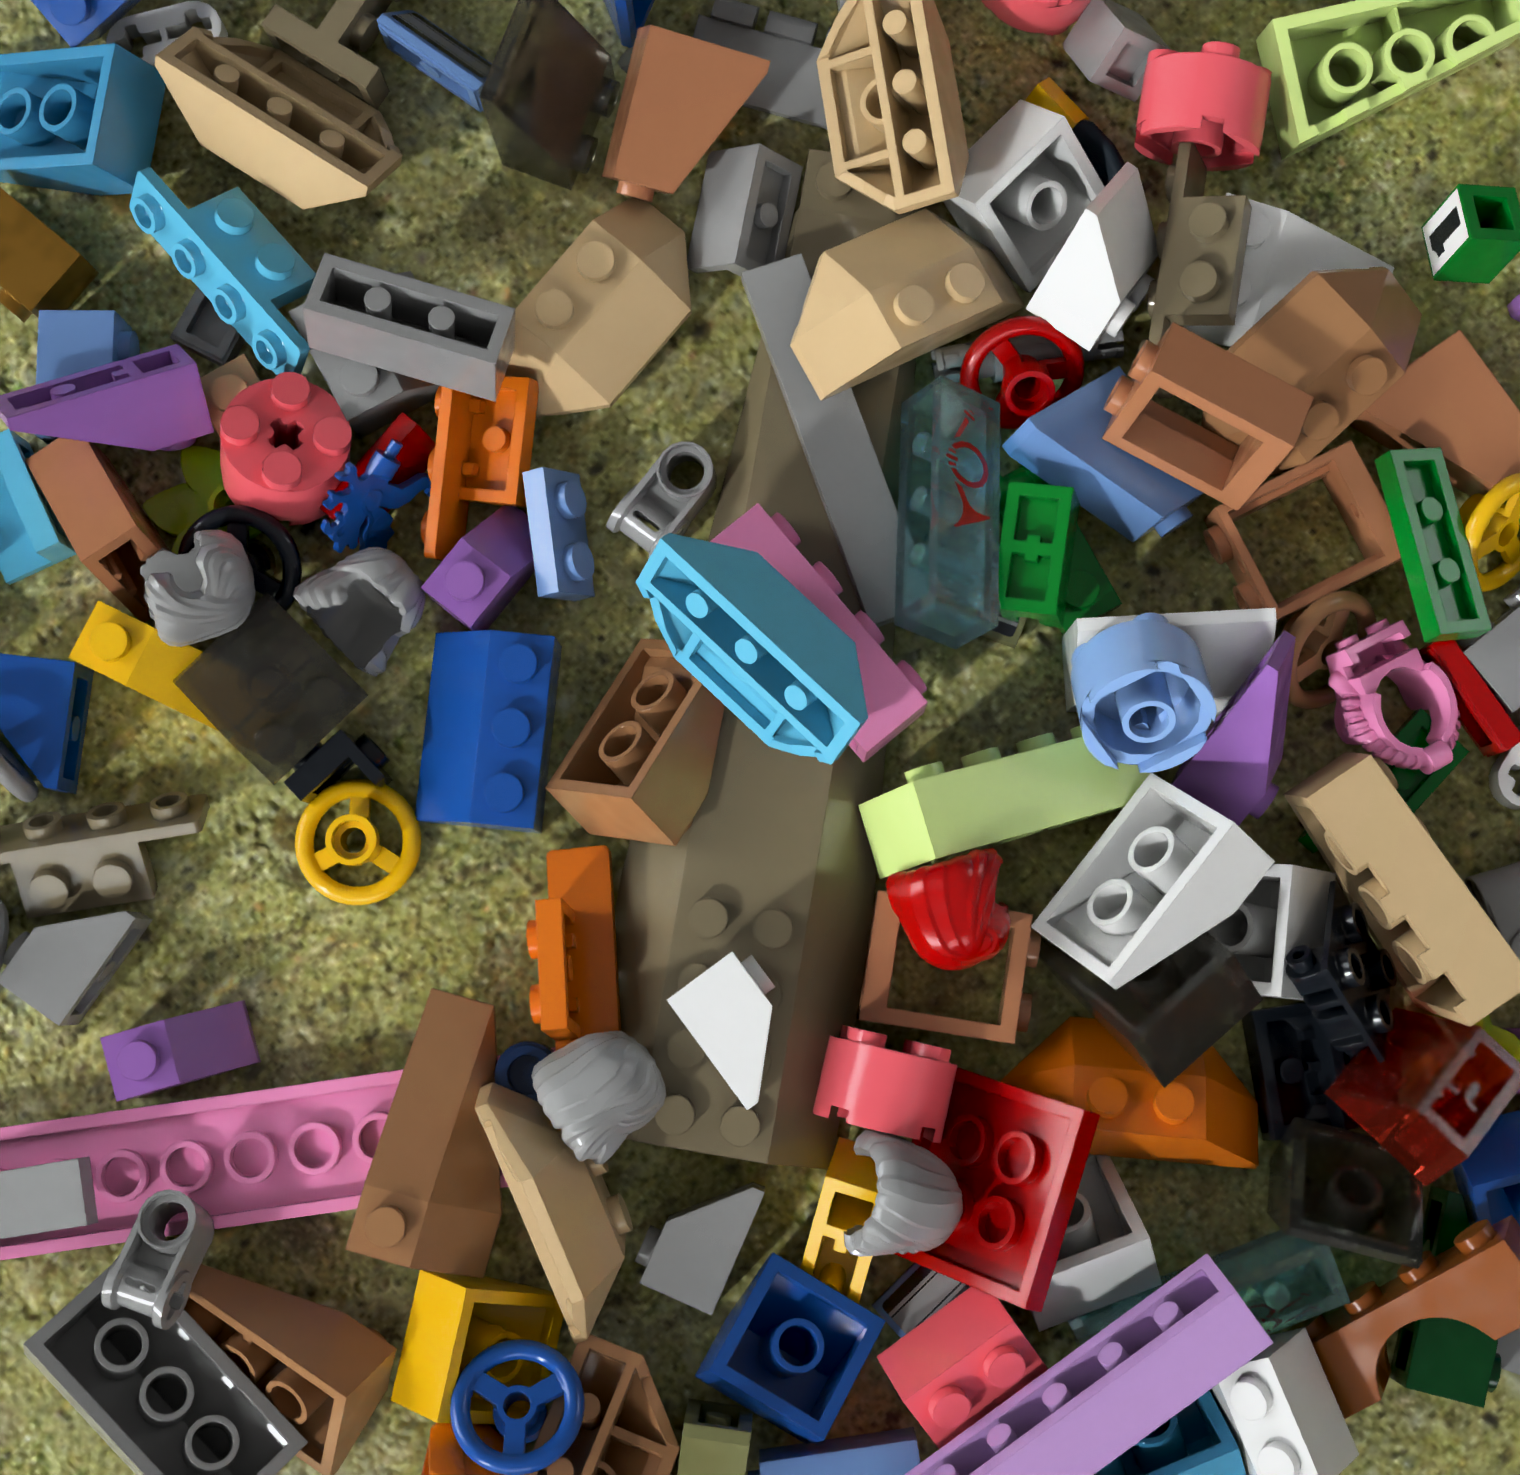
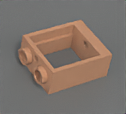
[1102,322,1314,511]
[1203,440,1402,623]
[857,890,1041,1044]

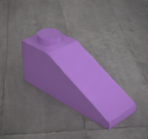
[0,344,214,451]
[1171,630,1296,826]

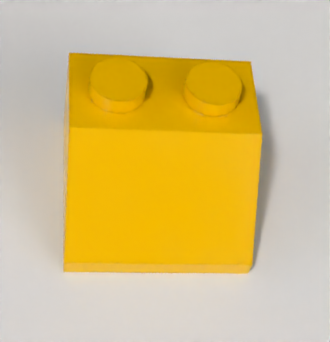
[391,1270,564,1424]

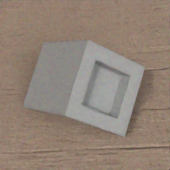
[1063,0,1171,102]

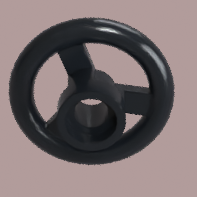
[178,505,302,631]

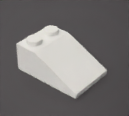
[1183,193,1394,348]
[1031,773,1275,990]

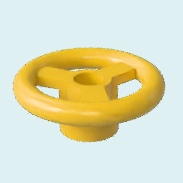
[1459,473,1520,592]
[295,779,421,905]

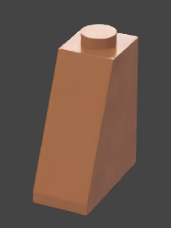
[602,24,770,203]
[1349,330,1520,496]
[25,438,170,623]

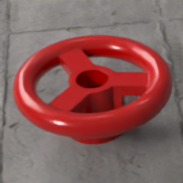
[960,315,1085,430]

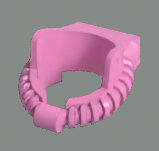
[1326,618,1461,775]

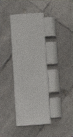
[693,0,831,130]

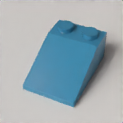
[0,43,166,196]

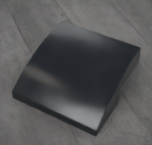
[1240,1002,1402,1141]

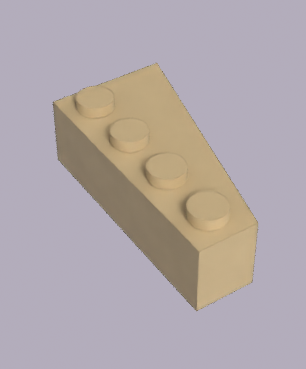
[1283,752,1520,1027]

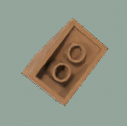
[545,638,725,846]

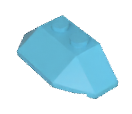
[636,533,868,765]

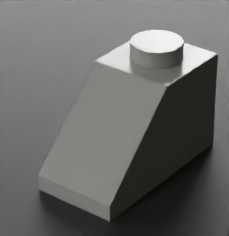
[0,911,153,1026]
[634,1182,765,1316]

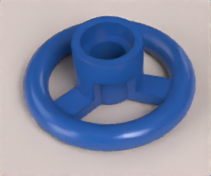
[450,1339,585,1475]

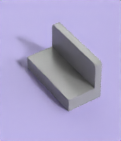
[687,143,803,277]

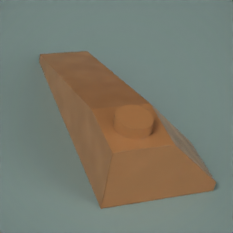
[345,988,503,1278]
[184,1264,397,1475]

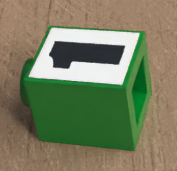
[1421,184,1520,284]

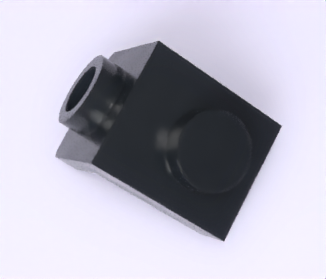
[284,729,393,804]

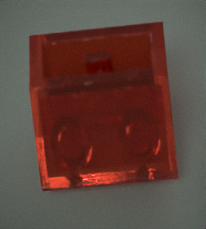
[1325,1007,1520,1186]

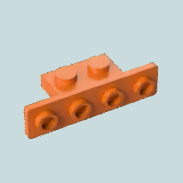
[420,376,539,562]
[526,845,621,1050]

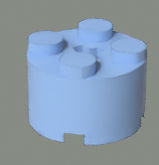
[1071,612,1217,773]

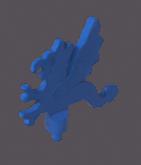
[320,439,431,553]

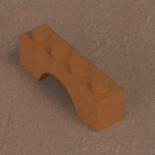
[1288,1215,1520,1419]

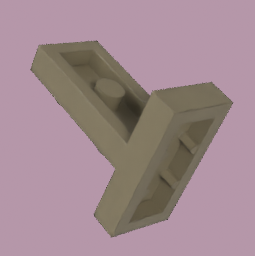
[262,0,400,110]

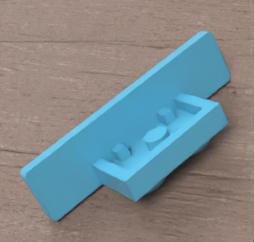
[129,167,316,376]

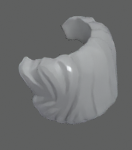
[140,529,256,647]
[293,547,426,677]
[531,1031,666,1164]
[843,1130,963,1257]

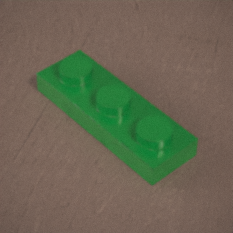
[1374,447,1492,643]

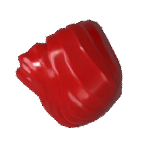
[886,848,1011,971]

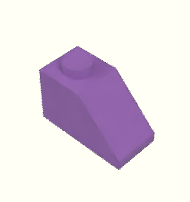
[421,505,535,631]
[100,1000,261,1102]

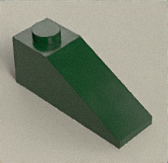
[1390,1186,1501,1408]

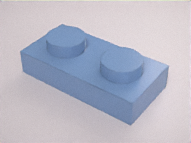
[522,467,595,601]

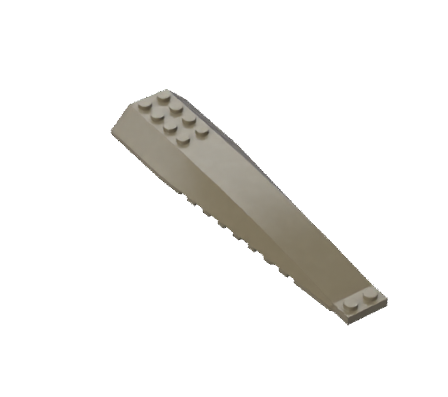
[615,148,925,1170]

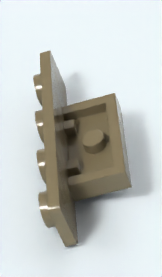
[1138,142,1252,399]
[0,792,210,919]

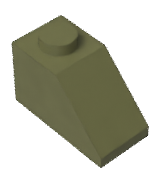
[677,1398,753,1475]

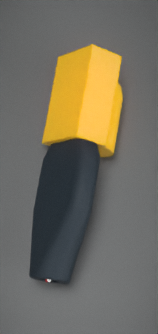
[1025,77,1125,186]

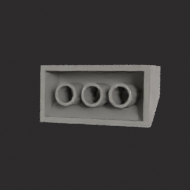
[23,1265,308,1475]

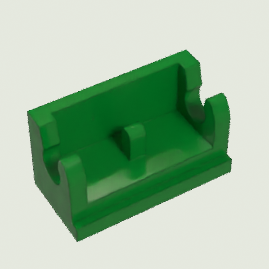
[991,481,1080,628]

